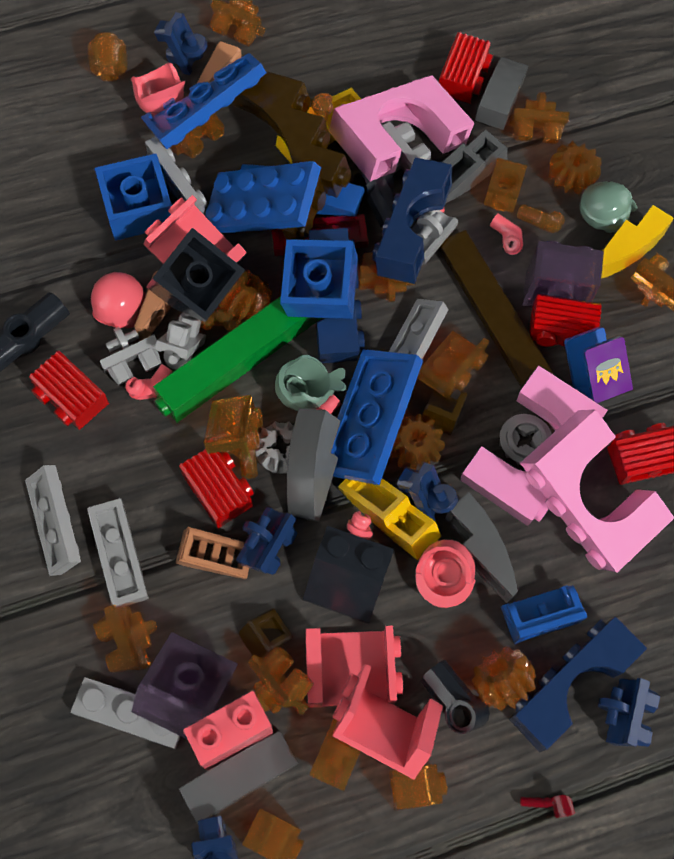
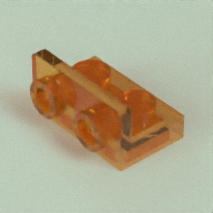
[417,330,490,399]
[204,395,263,463]

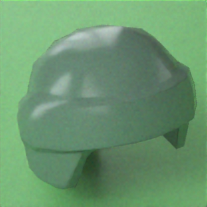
[580,181,637,233]
[275,355,346,411]

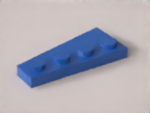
[141,53,267,149]

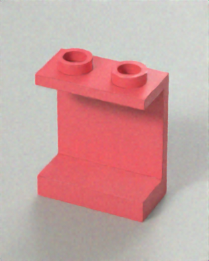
[144,195,247,264]
[306,626,403,708]
[333,664,443,780]
[183,691,273,771]

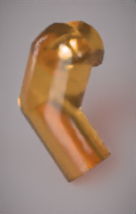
[311,93,333,122]
[517,204,565,233]
[200,307,243,332]

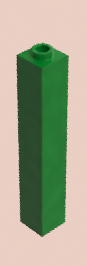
[153,296,322,423]

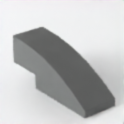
[475,57,529,130]
[442,130,507,203]
[287,408,340,522]
[445,492,518,603]
[179,731,298,824]

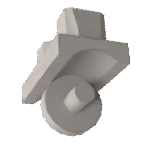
[382,121,431,173]
[412,210,458,265]
[155,313,206,370]
[100,327,161,386]

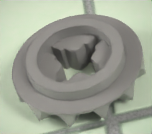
[499,414,552,465]
[255,421,294,474]

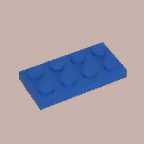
[205,161,321,233]
[331,349,423,485]

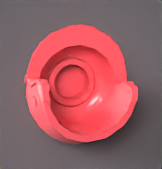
[130,62,185,116]
[91,272,146,328]
[416,539,476,608]

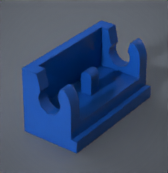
[501,585,588,644]

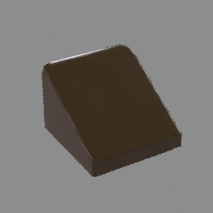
[239,608,293,661]

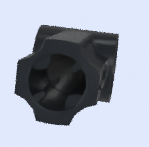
[354,172,396,228]
[420,660,490,734]

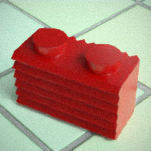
[439,32,493,103]
[529,294,602,347]
[29,351,109,430]
[607,423,674,485]
[179,444,254,528]

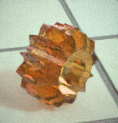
[549,140,602,195]
[219,270,273,320]
[390,413,445,470]
[472,646,537,711]

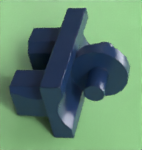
[154,12,208,75]
[397,462,458,521]
[236,507,298,575]
[598,678,660,747]
[192,816,239,859]

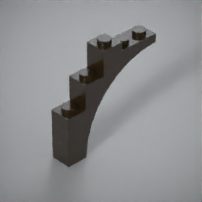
[232,71,351,240]

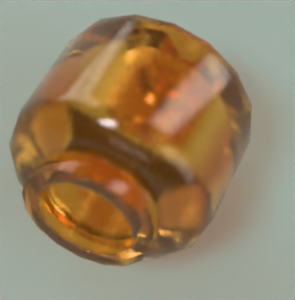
[87,33,128,81]

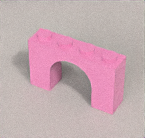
[329,75,474,181]
[461,365,608,526]
[520,410,674,573]

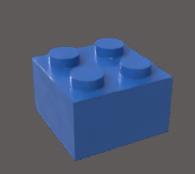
[95,153,172,241]
[280,239,358,319]

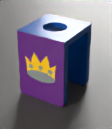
[564,326,633,403]

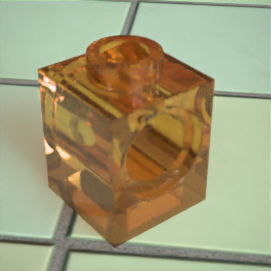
[484,158,527,213]
[389,764,447,811]
[242,808,304,859]

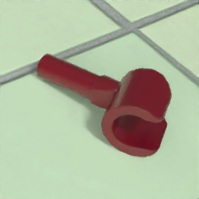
[520,795,575,819]

